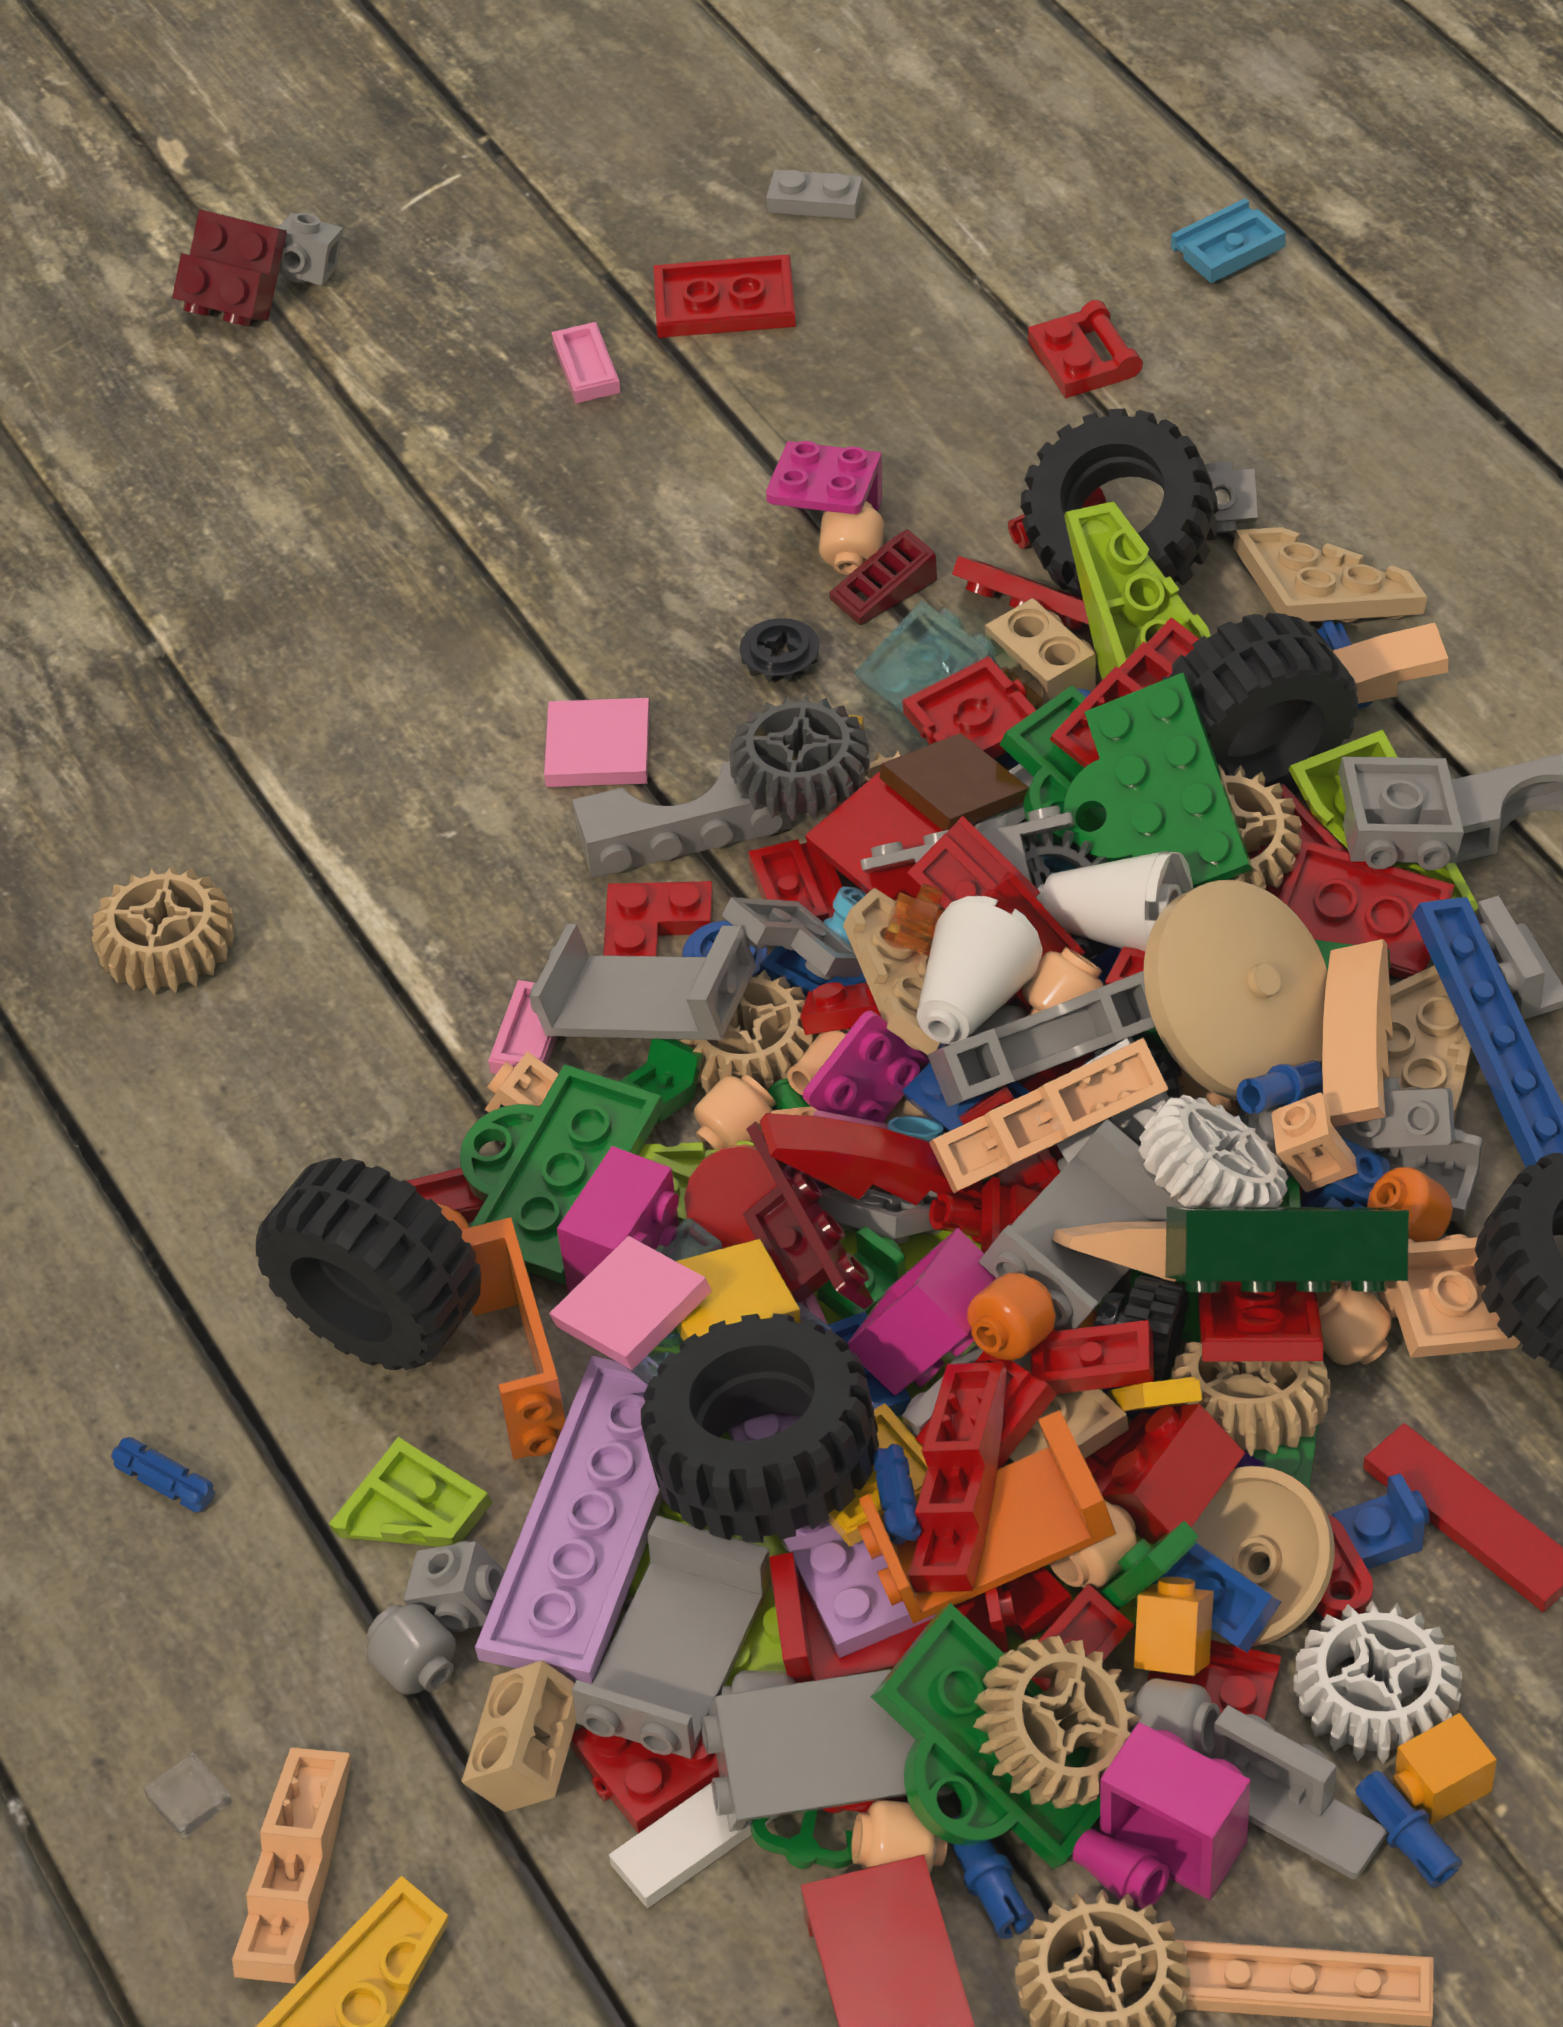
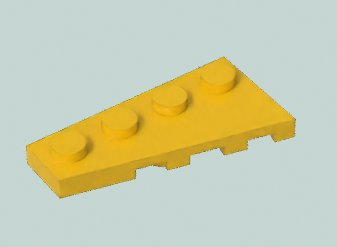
[256,1875,448,2027]

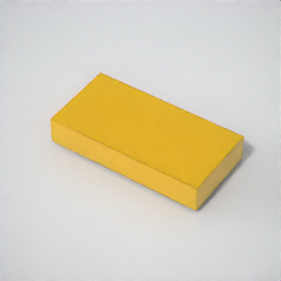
[1106,1377,1202,1412]

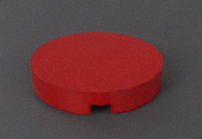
[684,1144,778,1251]

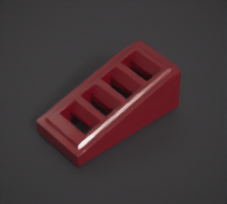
[829,529,937,625]

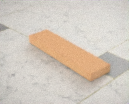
[1174,1940,1433,2027]

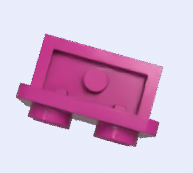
[766,441,882,514]
[803,1011,930,1123]

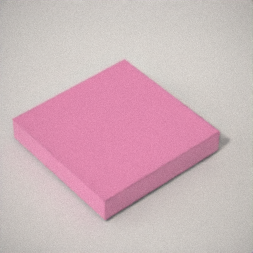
[544,698,650,787]
[549,1236,712,1370]

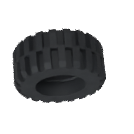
[1020,408,1219,598]
[1161,613,1358,795]
[1474,1153,1563,1373]
[256,1158,481,1371]
[641,1313,879,1542]

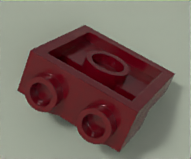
[172,209,287,327]

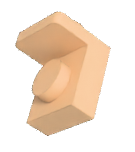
[485,1051,558,1112]
[1271,1093,1358,1192]

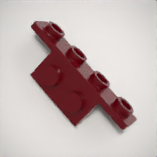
[743,1121,874,1310]

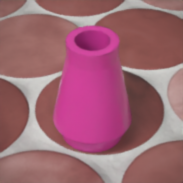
[1073,1829,1170,1910]

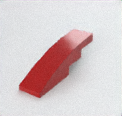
[1050,617,1199,768]
[760,1113,983,1206]
[908,1362,1007,1592]

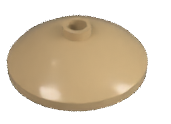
[1191,1466,1335,1646]

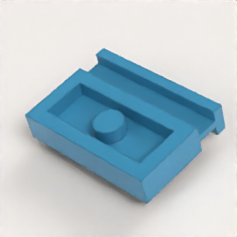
[1171,198,1286,283]

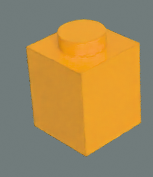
[1134,1577,1214,1676]
[1393,1713,1497,1825]

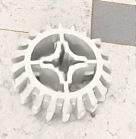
[1138,1095,1288,1207]
[1293,1600,1462,1764]

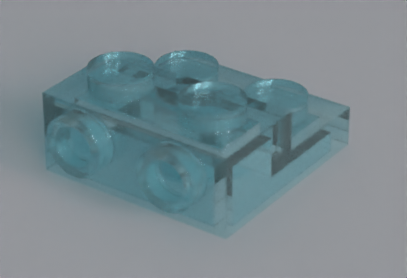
[854,600,1001,718]

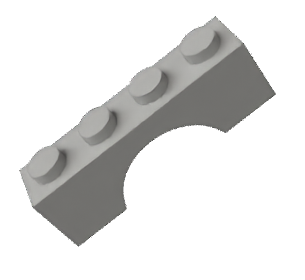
[1451,754,1563,863]
[572,761,791,878]
[928,971,1155,1107]

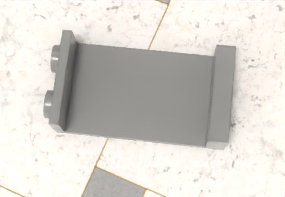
[529,924,756,1040]
[978,1119,1184,1331]
[572,1515,772,1759]
[701,1669,953,1832]

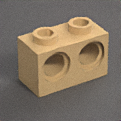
[985,598,1097,708]
[462,1660,577,1812]

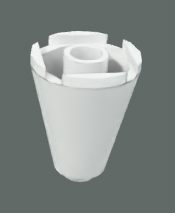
[1036,851,1193,951]
[917,896,1043,1044]

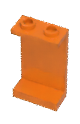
[462,1217,565,1460]
[857,1410,1116,1624]

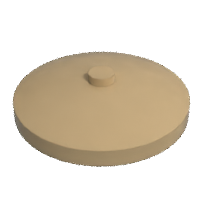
[1144,880,1328,1101]

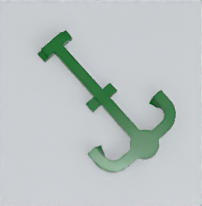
[750,1810,853,1869]

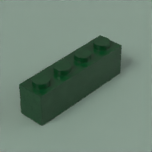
[1165,1207,1409,1293]

